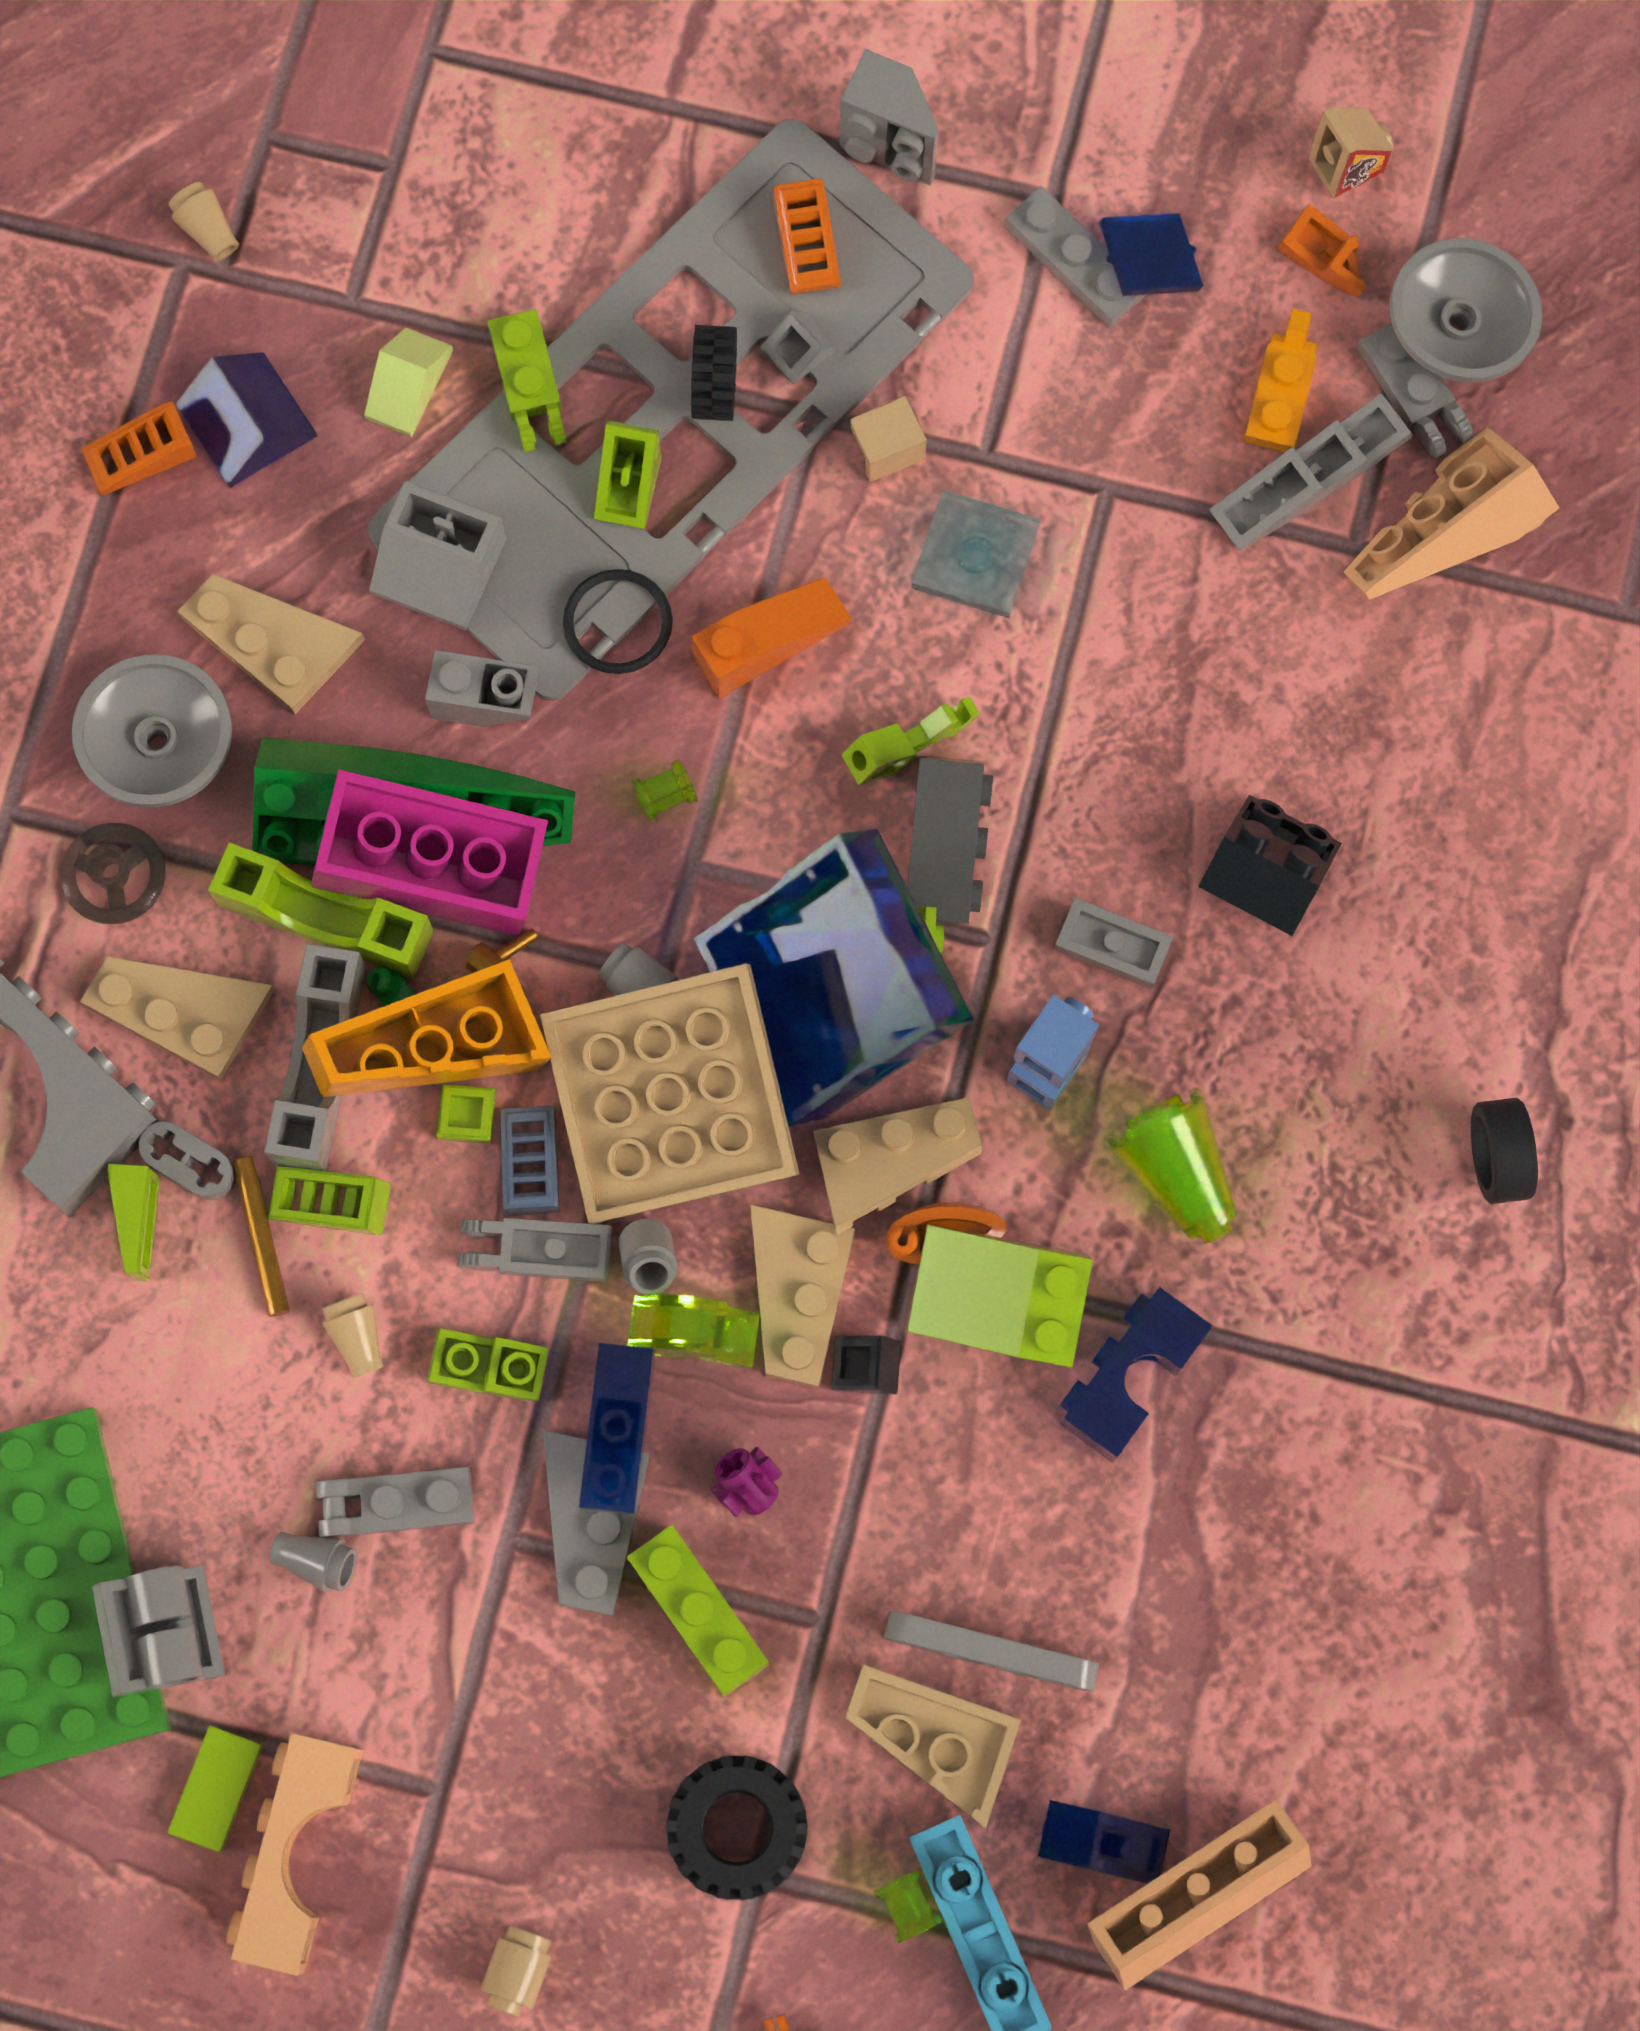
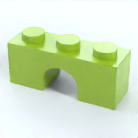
[627,1525,769,1698]

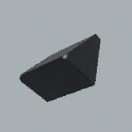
[831,1336,901,1395]

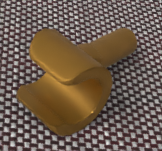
[466,928,539,973]

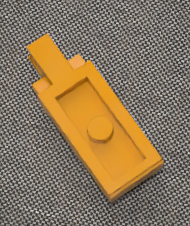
[1243,308,1317,452]

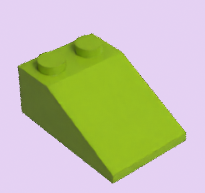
[907,1224,1093,1368]

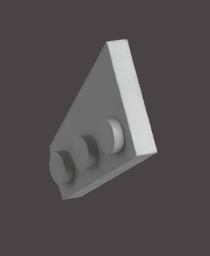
[543,1430,650,1617]

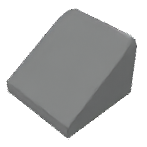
[759,310,838,384]

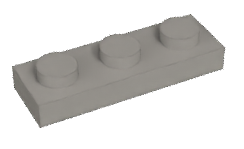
[1004,186,1148,328]

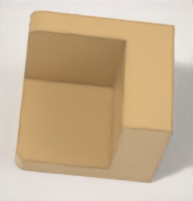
[850,396,927,482]

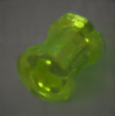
[630,759,698,823]
[873,1869,943,1943]

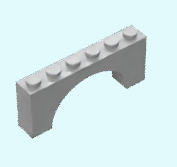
[0,959,158,1217]

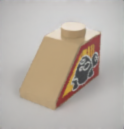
[1308,106,1393,198]

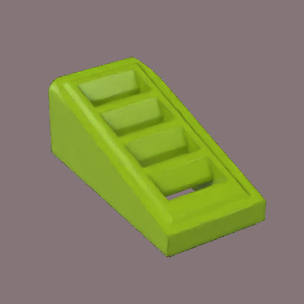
[107,1164,160,1282]
[268,1166,390,1235]

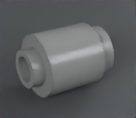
[598,943,678,996]
[619,1219,678,1295]

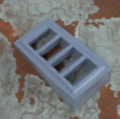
[501,1105,560,1216]

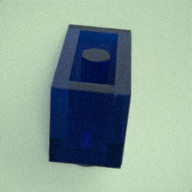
[1038,1800,1171,1884]

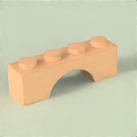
[226,1733,363,1976]

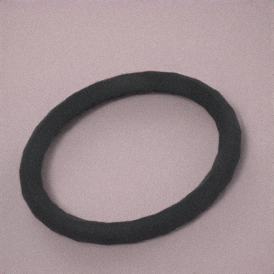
[563,569,673,674]

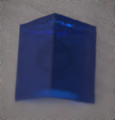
[176,352,317,488]

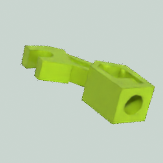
[842,697,980,786]

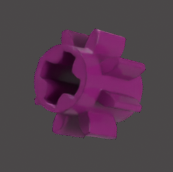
[711,1447,782,1517]

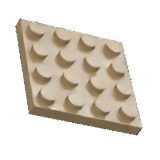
[540,963,800,1224]

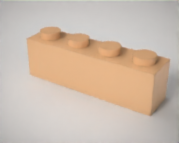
[1088,1799,1311,1990]

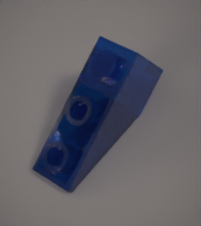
[579,1343,656,1514]

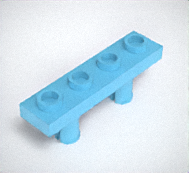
[908,1815,1053,2031]

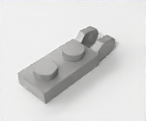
[1356,323,1474,458]
[457,1218,613,1282]

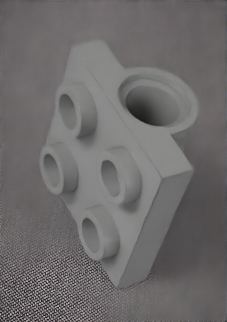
[92,1565,225,1697]

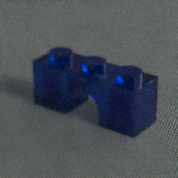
[1059,1287,1213,1463]

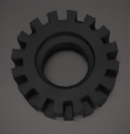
[691,325,737,421]

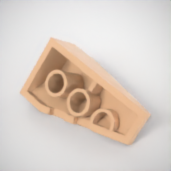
[1344,426,1559,600]

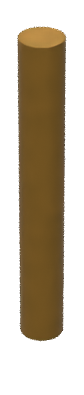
[232,1156,290,1317]

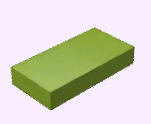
[167,1725,264,1853]

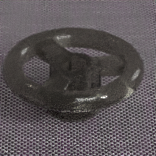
[60,823,166,925]

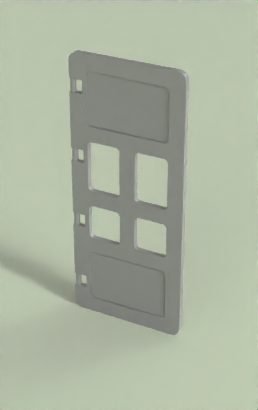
[368,119,974,701]

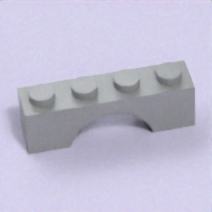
[264,943,367,1171]

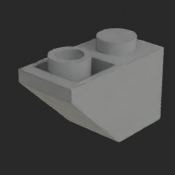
[425,650,539,727]

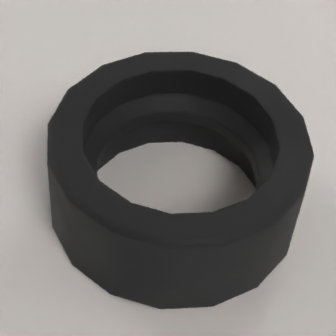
[1471,1098,1538,1204]

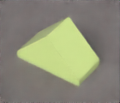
[364,328,453,437]

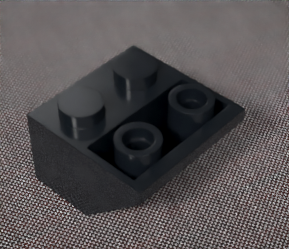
[1198,795,1342,936]

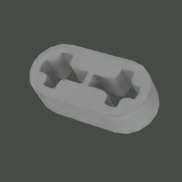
[139,1121,236,1201]

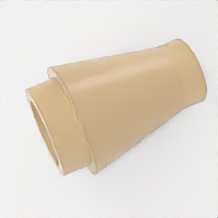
[169,182,239,262]
[322,1293,384,1378]

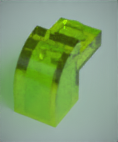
[627,1294,760,1368]

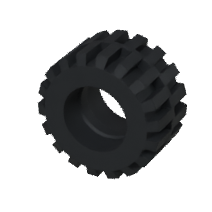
[666,1755,808,1901]

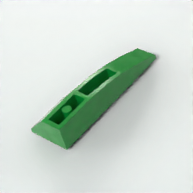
[252,737,576,865]

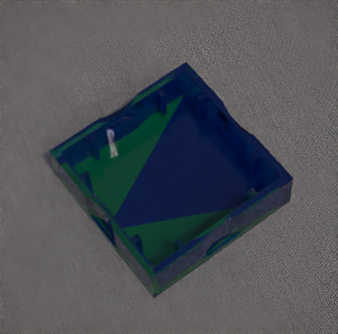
[694,829,974,1127]

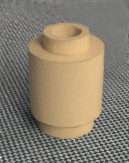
[480,1926,552,2017]

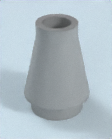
[270,1532,357,1593]

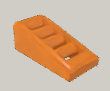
[773,178,841,295]
[81,400,197,496]

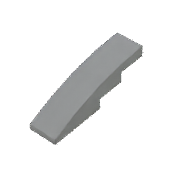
[1209,393,1413,551]

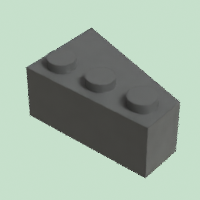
[906,756,993,924]

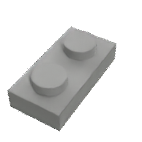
[1054,898,1173,989]

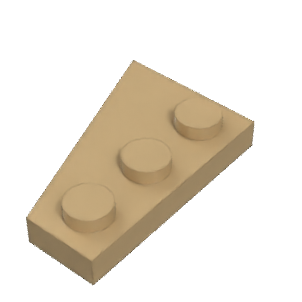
[177,574,365,715]
[80,956,275,1081]
[813,1097,982,1235]
[750,1205,855,1389]
[845,1664,1021,1828]

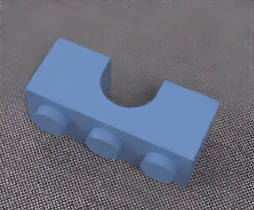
[1006,994,1100,1111]

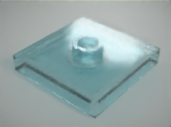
[911,490,1041,619]

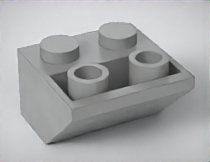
[839,49,939,185]
[369,480,506,631]

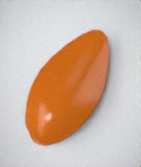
[886,1203,1007,1266]

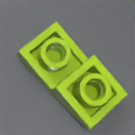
[426,1328,549,1402]

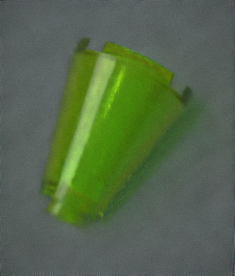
[1104,1087,1237,1244]

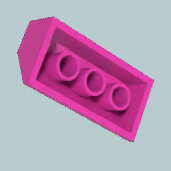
[311,769,548,936]

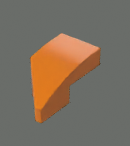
[1276,204,1367,297]

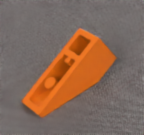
[691,577,852,699]

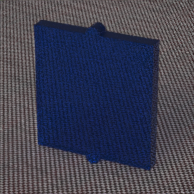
[1099,213,1204,296]

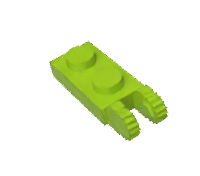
[487,309,567,453]

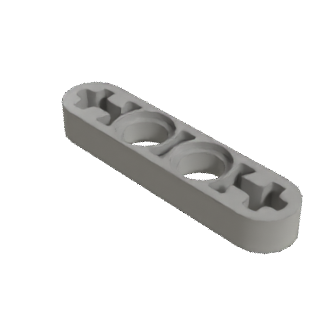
[883,1611,1099,1692]

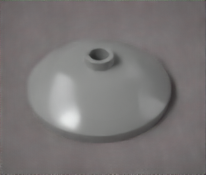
[1390,238,1542,383]
[72,654,232,808]

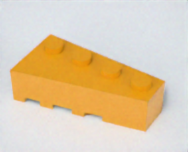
[302,959,552,1098]

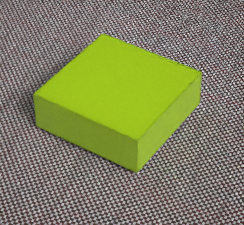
[436,1084,496,1144]

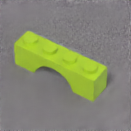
[208,842,434,980]

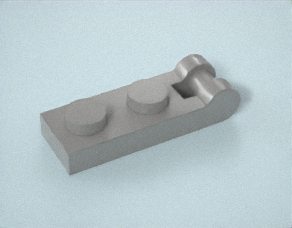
[316,1467,475,1538]

